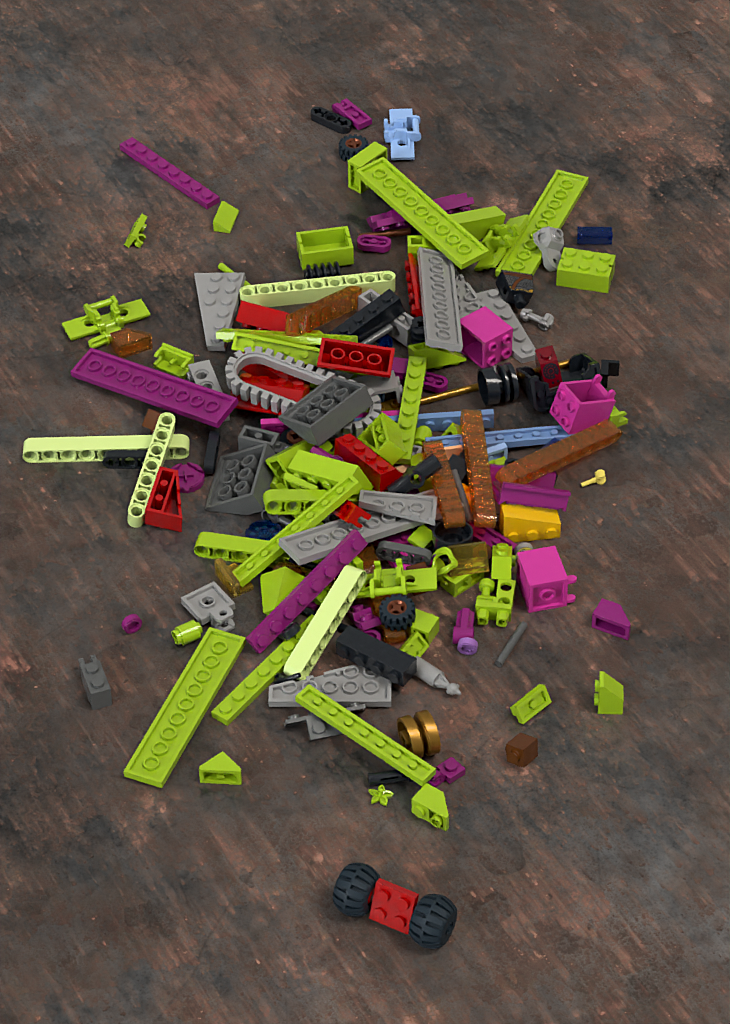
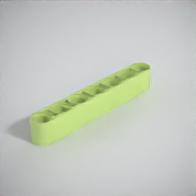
[127,412,175,528]
[283,565,367,681]

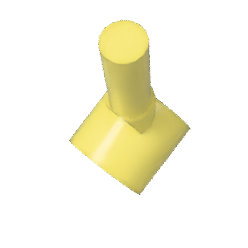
[581,469,606,487]

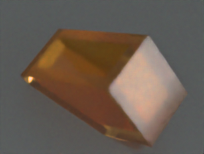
[110,328,153,358]

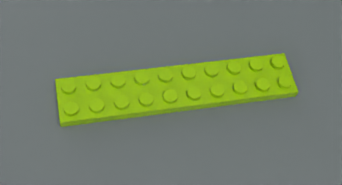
[356,157,489,270]
[495,169,589,277]
[124,627,246,788]

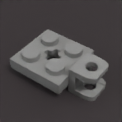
[181,581,236,632]

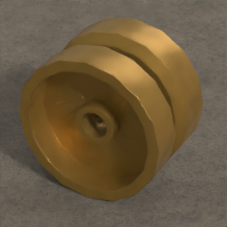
[397,710,441,759]

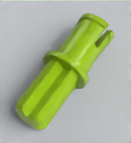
[88,326,123,349]

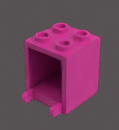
[460,306,513,368]
[549,374,616,435]
[516,546,577,613]

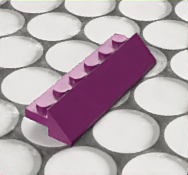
[366,193,474,232]

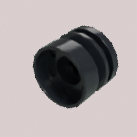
[477,362,519,406]
[432,519,473,570]

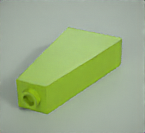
[449,206,506,241]
[265,439,333,487]

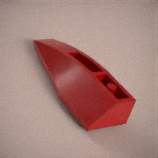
[405,253,423,318]

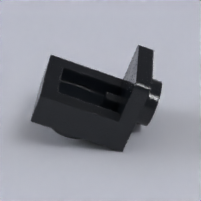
[600,360,620,388]

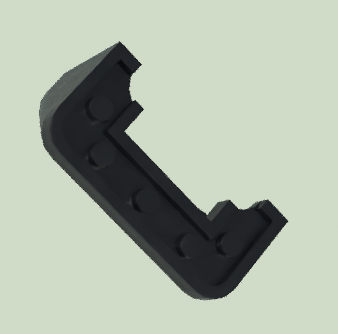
[516,353,602,412]

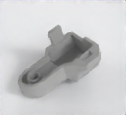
[533,226,564,272]

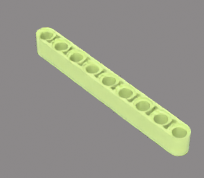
[239,271,395,307]
[22,434,190,463]

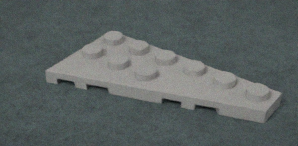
[194,272,246,351]
[476,288,536,363]

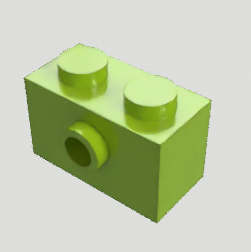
[491,543,516,580]

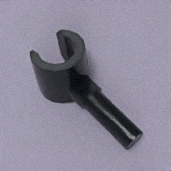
[273,673,301,684]

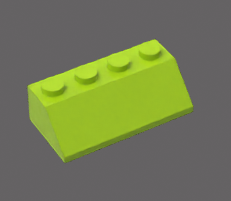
[288,450,374,495]

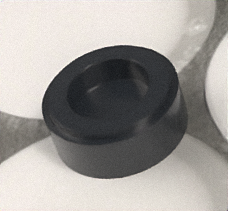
[281,622,301,640]

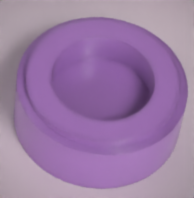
[457,637,478,655]

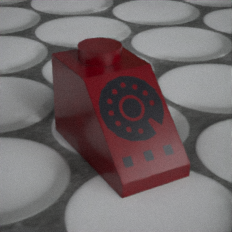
[535,345,562,390]

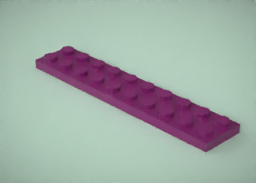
[70,348,239,428]

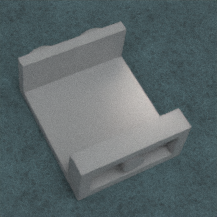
[351,370,403,403]

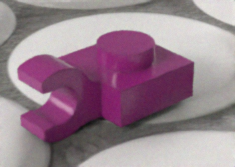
[429,757,466,788]

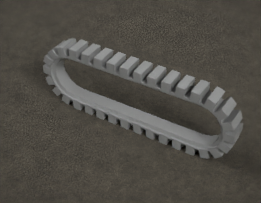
[225,346,382,438]

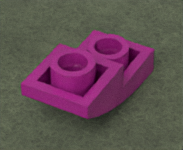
[347,604,381,631]

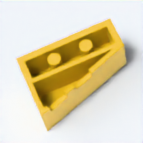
[499,502,561,543]

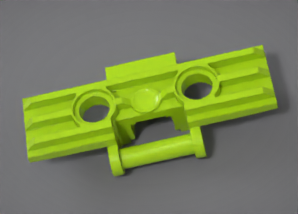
[474,215,529,271]
[62,295,151,340]
[355,558,437,599]

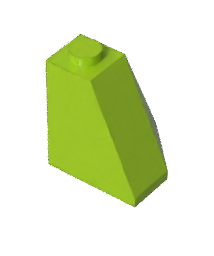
[260,567,305,615]

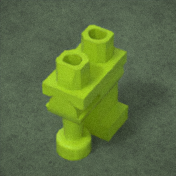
[475,578,516,627]

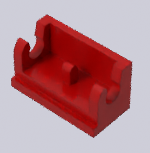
[332,500,372,528]

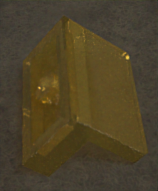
[447,541,489,577]
[214,558,254,598]

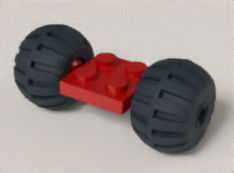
[333,862,457,949]

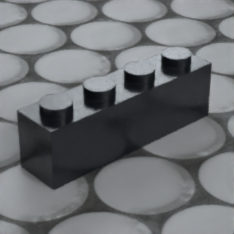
[336,625,417,687]

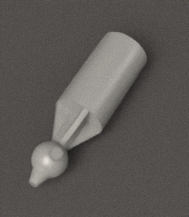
[414,656,461,695]

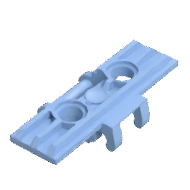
[384,109,421,161]

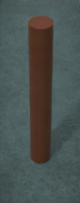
[359,228,411,237]

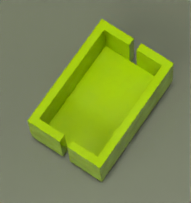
[296,226,354,270]
[556,247,616,293]

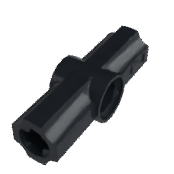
[386,453,443,494]

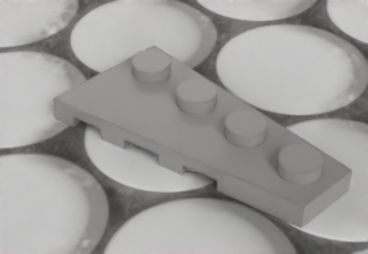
[359,490,438,526]

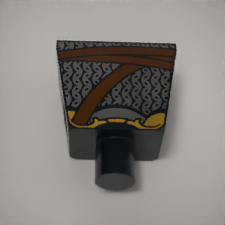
[495,270,534,309]

